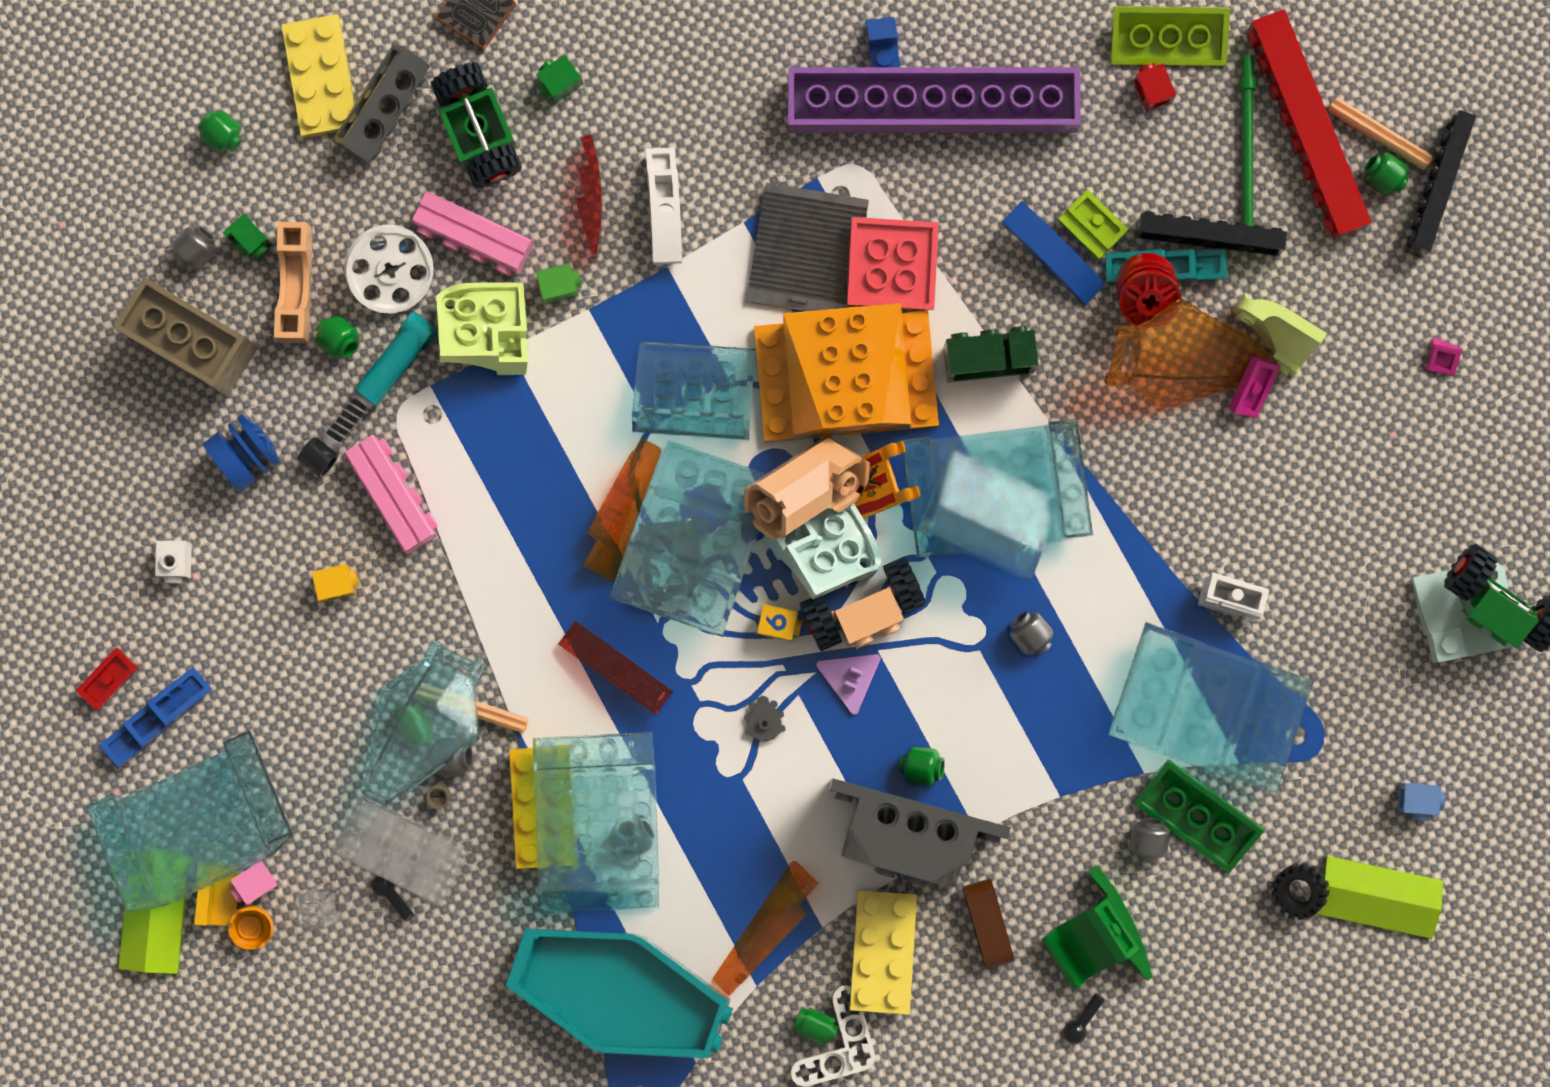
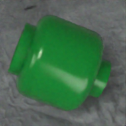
[198,110,243,154]
[1363,152,1408,196]
[315,316,359,359]
[899,746,945,787]

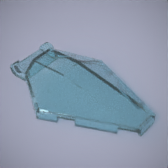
[361,640,486,807]

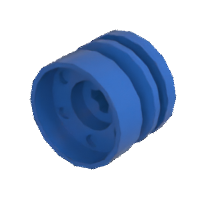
[203,413,281,492]

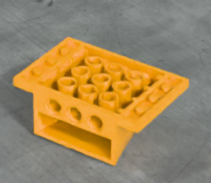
[754,303,939,443]

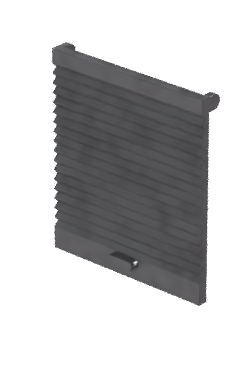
[746,183,869,312]

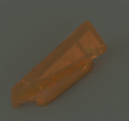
[583,438,662,582]
[713,861,819,996]

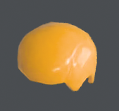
[228,905,273,950]

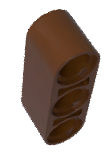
[962,878,1015,970]

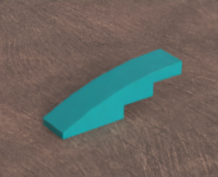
[1106,249,1228,283]

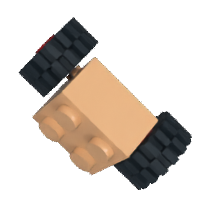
[799,556,926,651]

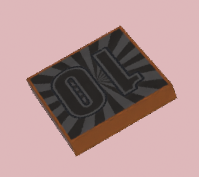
[436,0,517,51]

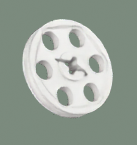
[344,225,433,313]

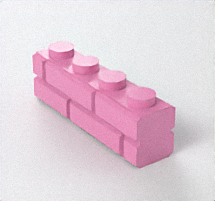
[412,191,534,276]
[344,435,438,554]

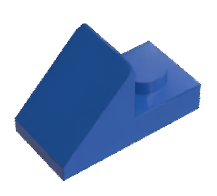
[865,17,900,67]

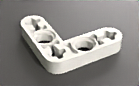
[791,985,875,1087]

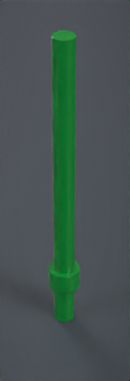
[1239,54,1256,227]

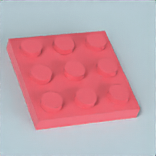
[846,217,939,311]

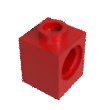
[1133,63,1176,112]

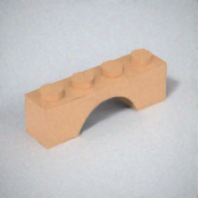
[274,222,313,344]

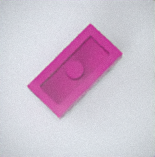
[1228,356,1281,418]

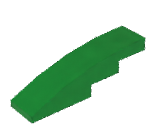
[1086,865,1153,981]

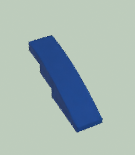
[1001,201,1105,306]
[99,667,212,770]

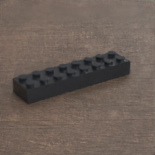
[1405,110,1477,258]
[1135,211,1287,256]

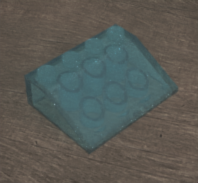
[632,341,756,440]
[917,450,1057,580]

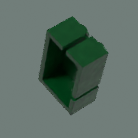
[943,326,1039,383]

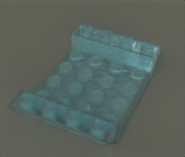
[902,419,1093,557]
[86,730,293,913]
[532,732,659,914]

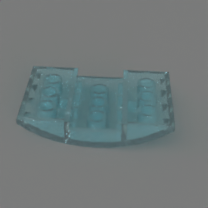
[610,440,767,637]
[1108,622,1314,793]

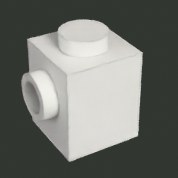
[155,541,192,584]

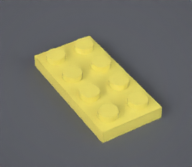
[281,14,355,138]
[849,890,917,1015]

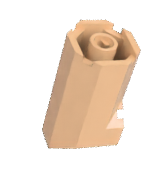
[744,435,870,540]

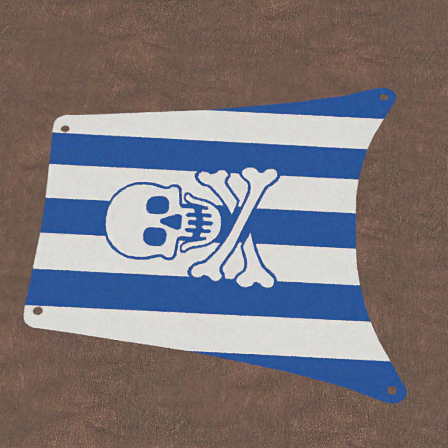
[396,164,1325,1087]

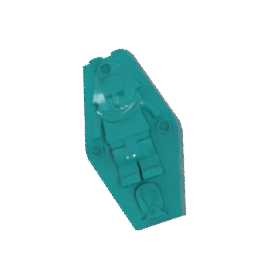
[506,929,733,1058]

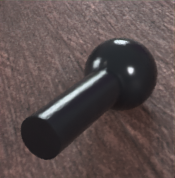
[371,873,415,922]
[1063,993,1105,1044]

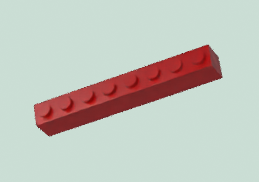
[1247,9,1372,240]

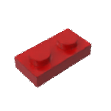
[76,647,140,711]

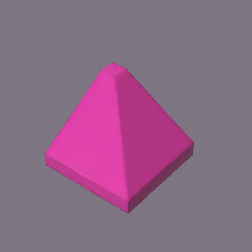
[1425,337,1462,376]

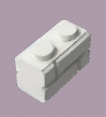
[1198,573,1269,622]

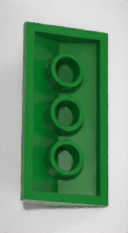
[1133,759,1265,873]

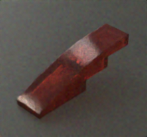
[575,134,604,259]
[558,620,674,715]

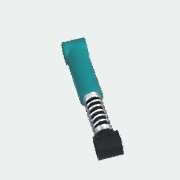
[297,311,438,478]

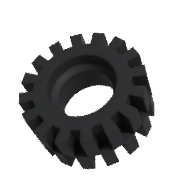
[1271,863,1330,920]

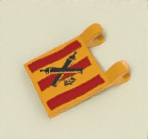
[854,441,921,519]

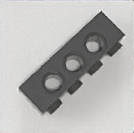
[332,44,430,163]

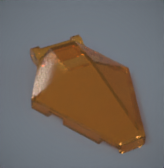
[1104,298,1272,410]

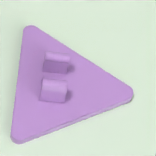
[816,654,881,714]

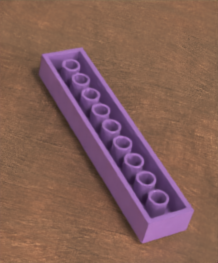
[788,67,1081,133]

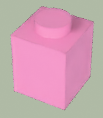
[229,860,278,905]

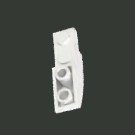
[645,148,682,265]

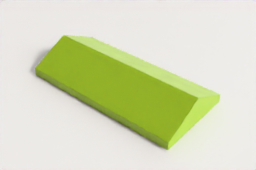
[1111,6,1230,66]
[118,850,190,974]
[1316,856,1444,939]

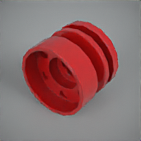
[1116,253,1181,329]

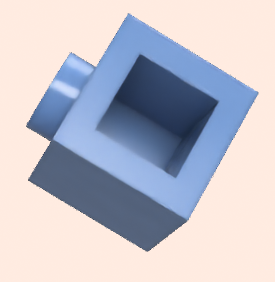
[1397,783,1445,821]

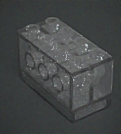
[332,798,475,906]

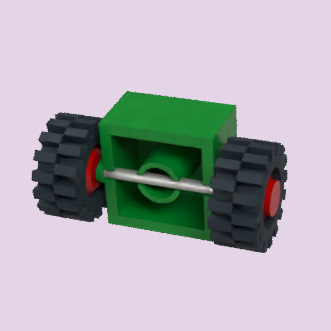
[430,62,522,189]
[1444,543,1550,652]

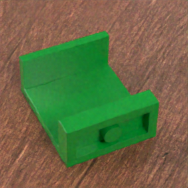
[1041,899,1139,990]

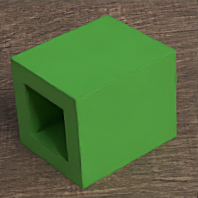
[536,263,582,305]

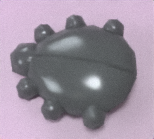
[744,695,786,741]

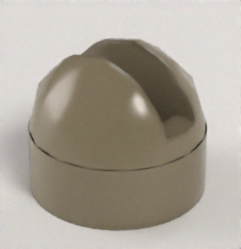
[426,784,451,809]

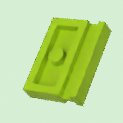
[1057,189,1129,261]

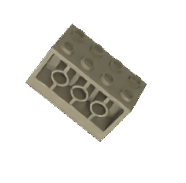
[113,277,258,397]

